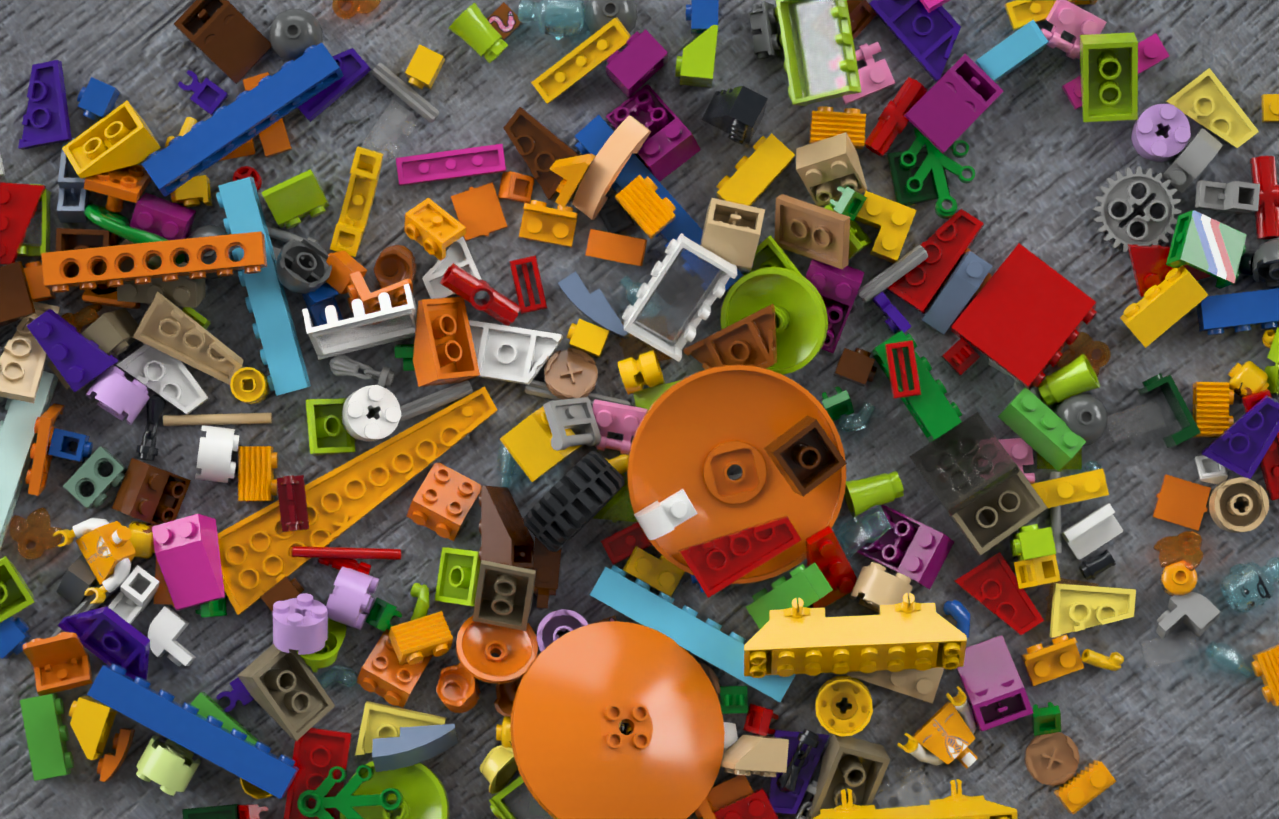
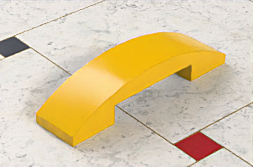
[330,146,384,257]

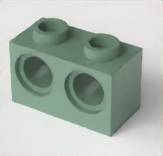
[63,446,127,509]

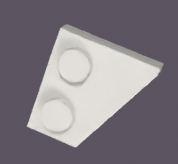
[422,237,482,299]

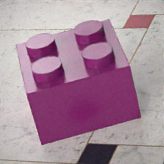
[606,29,668,98]

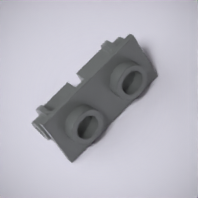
[749,1,782,59]

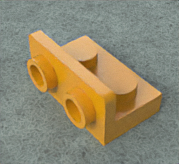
[404,198,466,261]
[519,200,578,248]
[1021,634,1084,686]

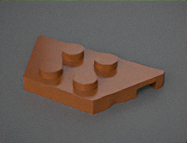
[683,304,777,369]

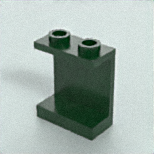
[1138,373,1201,448]

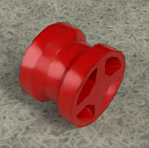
[232,166,262,192]

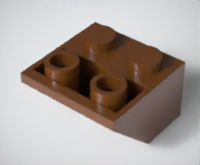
[112,458,191,525]

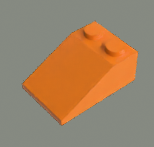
[413,297,480,387]

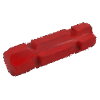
[318,558,371,575]

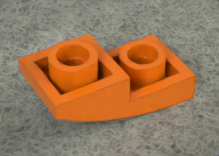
[585,229,647,266]
[97,728,135,782]

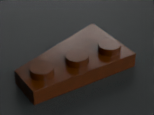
[503,107,580,200]

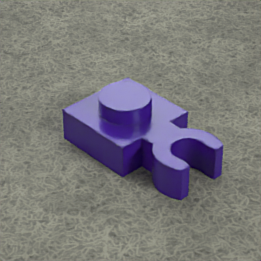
[178,70,229,116]
[873,292,912,334]
[216,677,255,712]

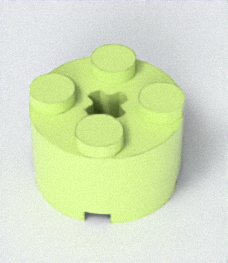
[136,735,201,796]

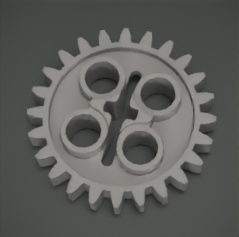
[1092,166,1182,253]

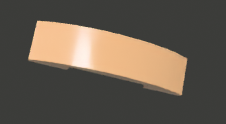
[572,116,651,220]

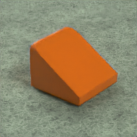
[498,171,535,204]

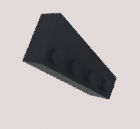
[701,86,768,145]

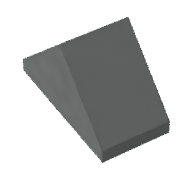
[56,554,98,607]

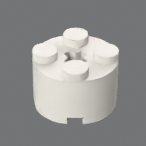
[342,385,401,442]
[195,425,239,483]

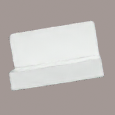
[1061,503,1123,560]

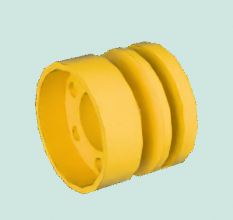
[815,675,873,736]

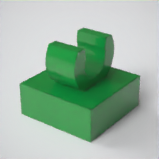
[830,186,867,221]
[395,344,415,371]
[822,386,854,422]
[195,591,227,618]
[365,597,402,632]
[720,686,748,714]
[1032,702,1061,736]

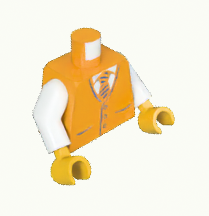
[53,518,136,604]
[897,686,978,769]

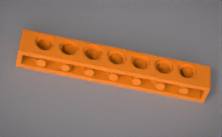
[41,231,267,293]

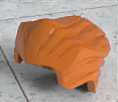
[436,663,480,713]

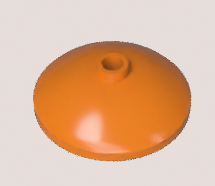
[456,615,538,684]

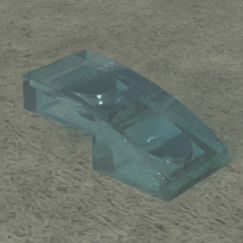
[834,505,892,558]

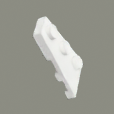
[117,344,210,414]

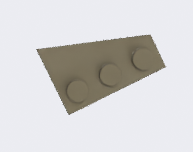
[117,239,206,308]
[47,308,139,389]

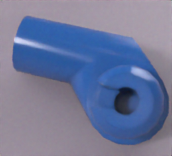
[943,600,970,638]

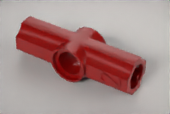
[864,77,928,157]
[1250,156,1279,239]
[440,263,521,326]

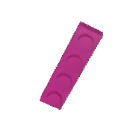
[1062,33,1169,110]
[396,144,506,186]

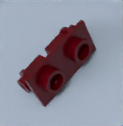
[276,475,309,532]

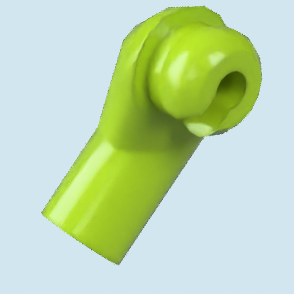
[410,583,430,620]

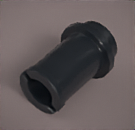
[1079,550,1116,580]

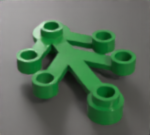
[900,127,975,219]
[297,765,403,819]

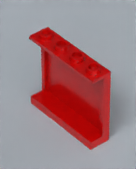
[951,243,1097,390]

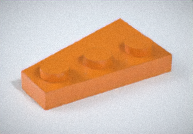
[26,403,65,496]

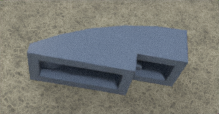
[57,137,90,223]
[558,271,630,339]
[372,724,458,772]

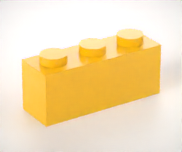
[716,133,795,206]
[1120,266,1208,348]

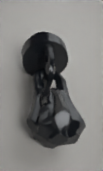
[136,395,166,461]
[776,729,819,793]

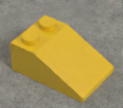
[62,100,161,178]

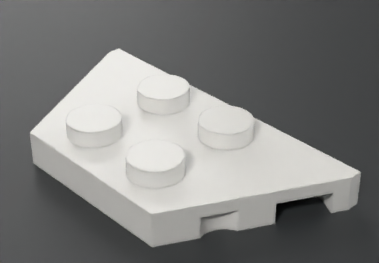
[469,320,563,385]

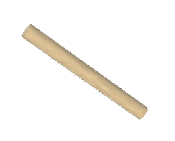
[163,413,272,426]

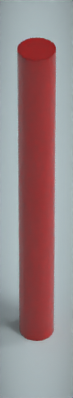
[292,546,401,560]

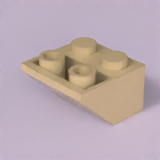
[796,132,867,207]
[698,198,765,270]
[720,734,789,777]

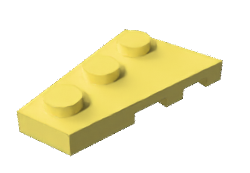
[1166,68,1259,149]
[1050,583,1136,638]
[355,701,446,756]

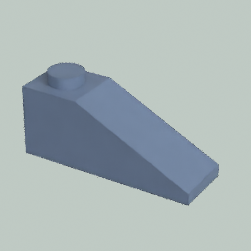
[921,251,992,335]

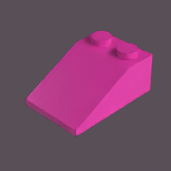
[152,514,225,610]

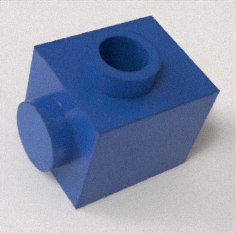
[686,0,719,34]
[77,77,120,122]
[0,617,31,659]

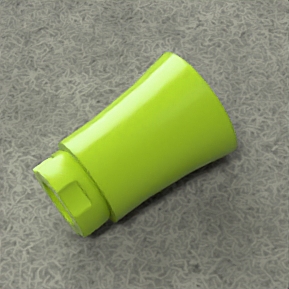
[448,3,508,63]
[1038,354,1100,406]
[844,471,904,518]

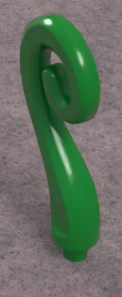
[84,204,185,264]

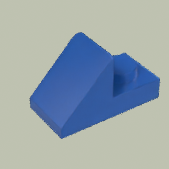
[302,282,344,327]

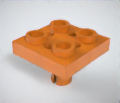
[84,164,151,212]

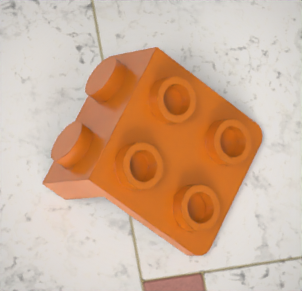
[347,271,413,323]
[406,462,481,541]
[356,629,432,708]
[23,632,93,696]
[694,775,753,819]

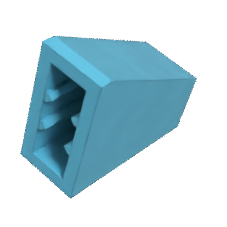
[975,20,1048,82]

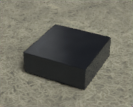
[599,202,634,234]

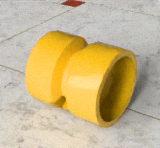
[618,350,664,395]
[230,367,269,405]

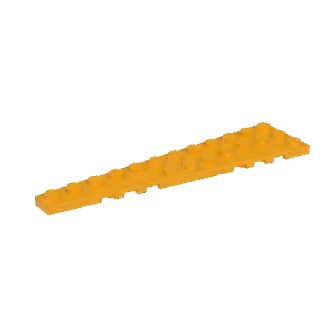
[217,386,498,615]

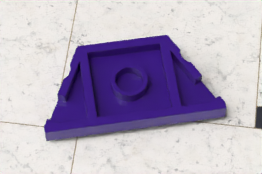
[869,0,961,82]
[58,606,150,680]

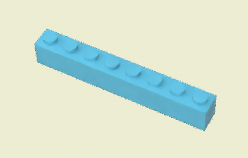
[216,177,311,396]
[590,565,796,702]

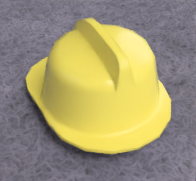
[480,745,518,794]

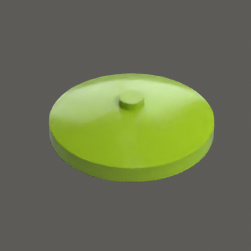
[721,267,828,375]
[340,761,449,819]

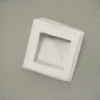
[1195,455,1228,485]

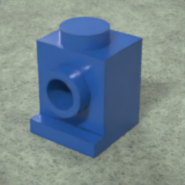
[48,428,93,463]

